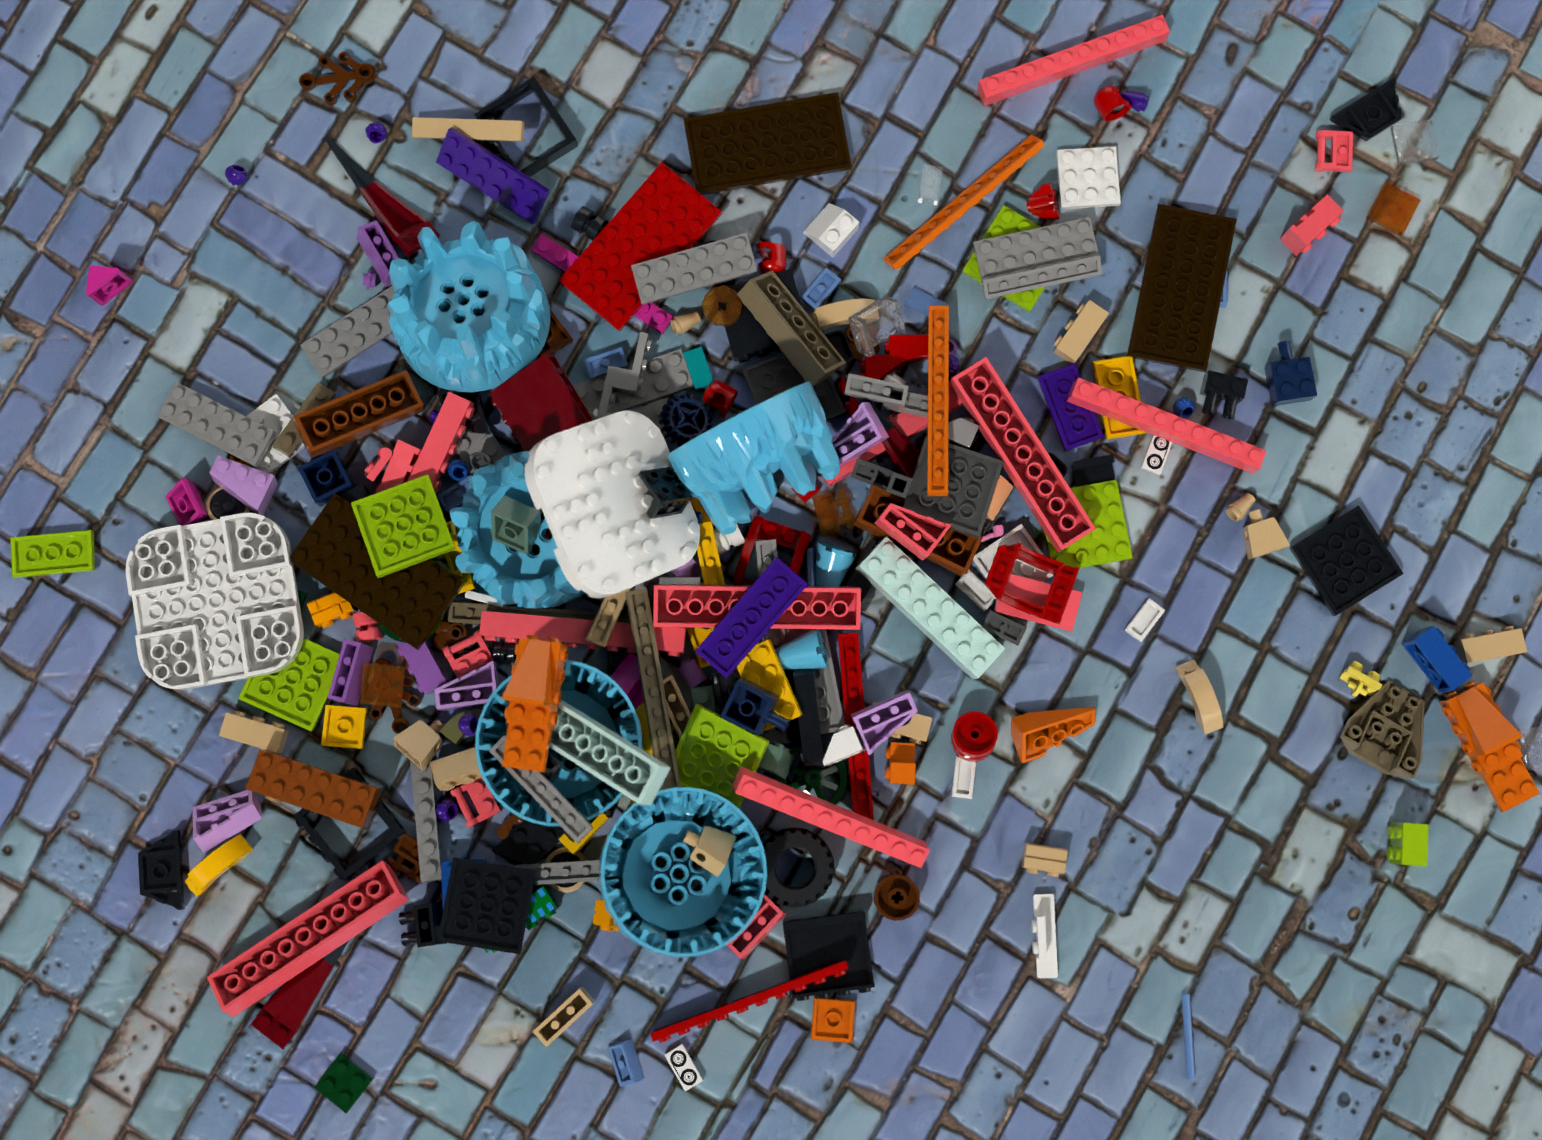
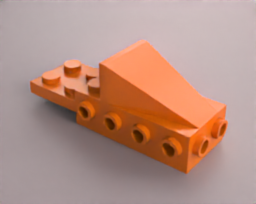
[502,635,568,772]
[1439,681,1540,812]

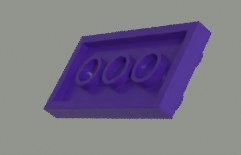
[1037,363,1104,452]

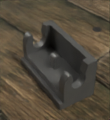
[982,608,1027,646]

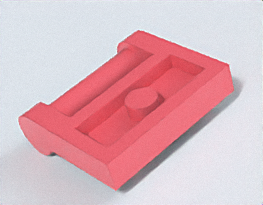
[1315,130,1353,172]
[364,447,392,482]
[442,630,494,678]
[450,777,501,828]

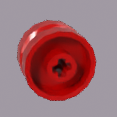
[951,712,998,762]

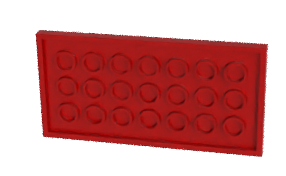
[558,162,722,332]

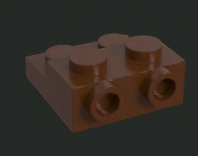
[534,310,573,361]

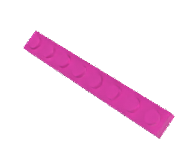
[531,233,673,334]

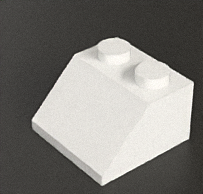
[803,203,859,258]
[822,724,865,766]

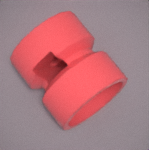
[352,612,383,643]

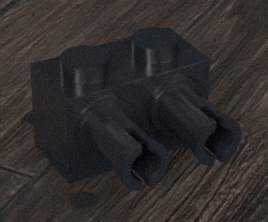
[1200,370,1248,419]
[399,902,447,948]

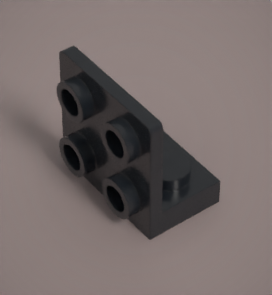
[639,467,692,519]

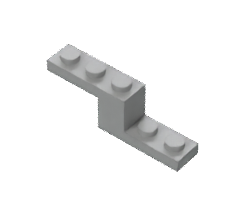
[597,332,652,419]
[844,373,928,418]

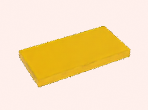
[1092,356,1146,440]

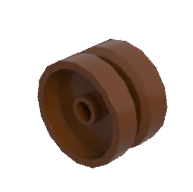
[873,874,920,921]

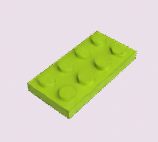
[10,530,96,578]

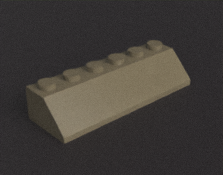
[737,270,846,387]

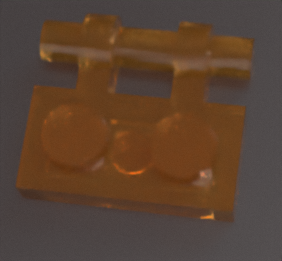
[812,490,855,537]

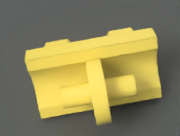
[1339,661,1382,697]

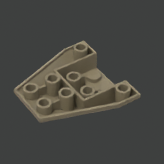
[1340,680,1425,779]

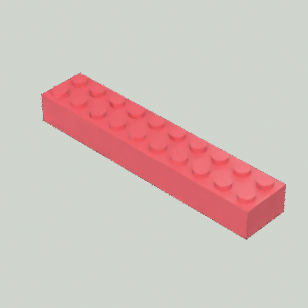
[949,357,1096,553]
[653,584,861,630]
[207,860,409,1017]

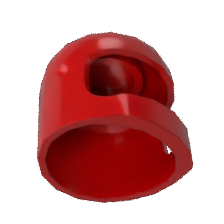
[1093,85,1131,122]
[755,242,786,274]
[703,380,738,418]

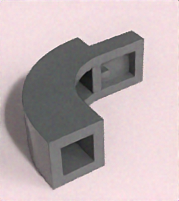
[851,458,913,499]

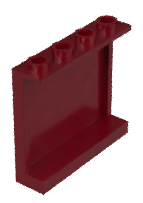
[489,354,593,452]

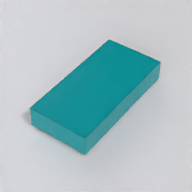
[683,346,713,391]

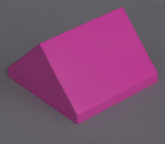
[86,265,133,306]
[165,478,209,526]
[610,653,644,710]

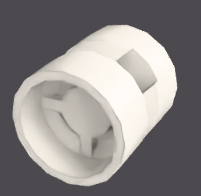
[713,523,745,554]

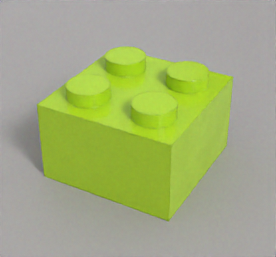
[1386,822,1429,867]

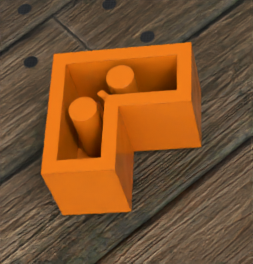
[884,742,916,785]

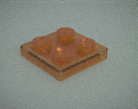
[1366,182,1421,236]
[360,662,406,708]

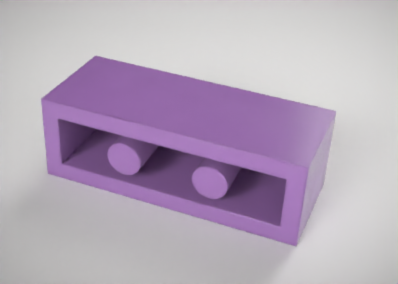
[357,220,399,287]
[328,639,374,706]
[396,640,449,695]

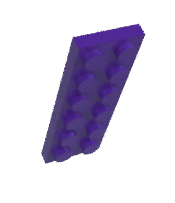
[436,127,550,225]
[695,557,808,679]

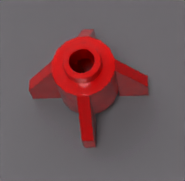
[1026,183,1060,220]

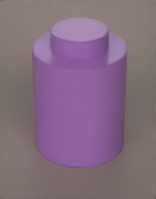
[678,658,708,690]

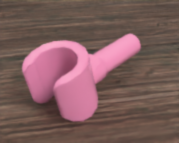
[981,525,1004,542]

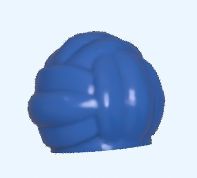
[1173,397,1195,419]
[448,459,470,481]

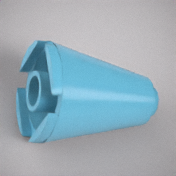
[815,542,857,586]
[775,629,829,670]

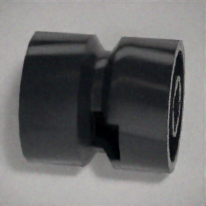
[571,206,608,241]

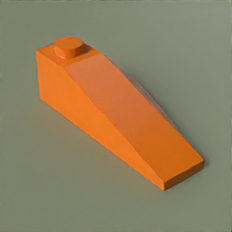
[1011,707,1096,763]

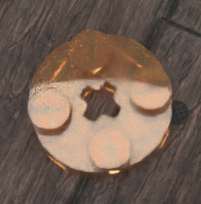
[702,285,742,327]

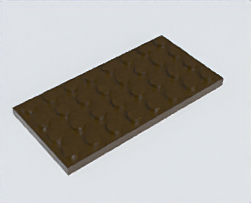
[683,92,852,195]
[1127,204,1237,373]
[290,493,465,650]

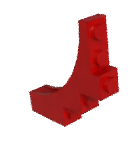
[837,335,928,423]

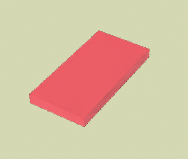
[994,574,1082,631]

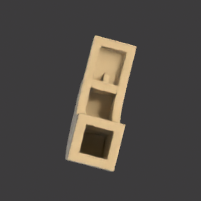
[808,299,879,331]
[1176,660,1224,735]

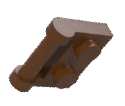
[496,813,524,839]

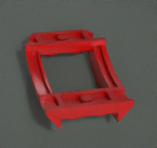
[733,516,811,585]
[985,542,1080,625]

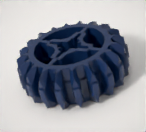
[659,394,713,447]

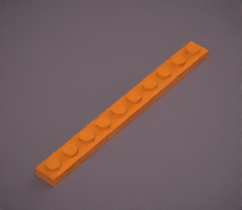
[883,135,1045,270]
[927,306,949,496]

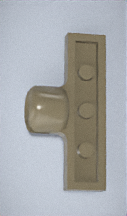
[273,382,335,458]

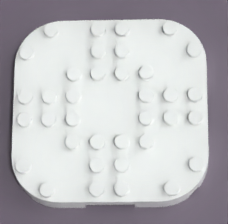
[525,411,700,598]
[126,513,304,690]

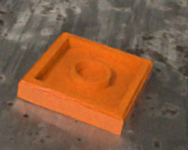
[811,997,855,1043]

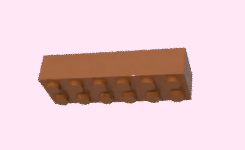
[293,370,424,458]
[853,485,983,577]
[245,749,381,828]

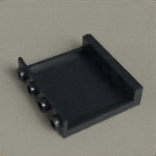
[714,269,802,363]
[783,911,875,1001]

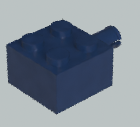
[1264,341,1317,406]
[297,449,356,507]
[720,678,790,736]

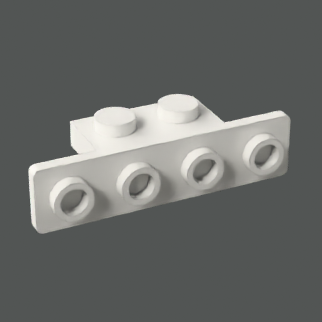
[1031,894,1058,978]

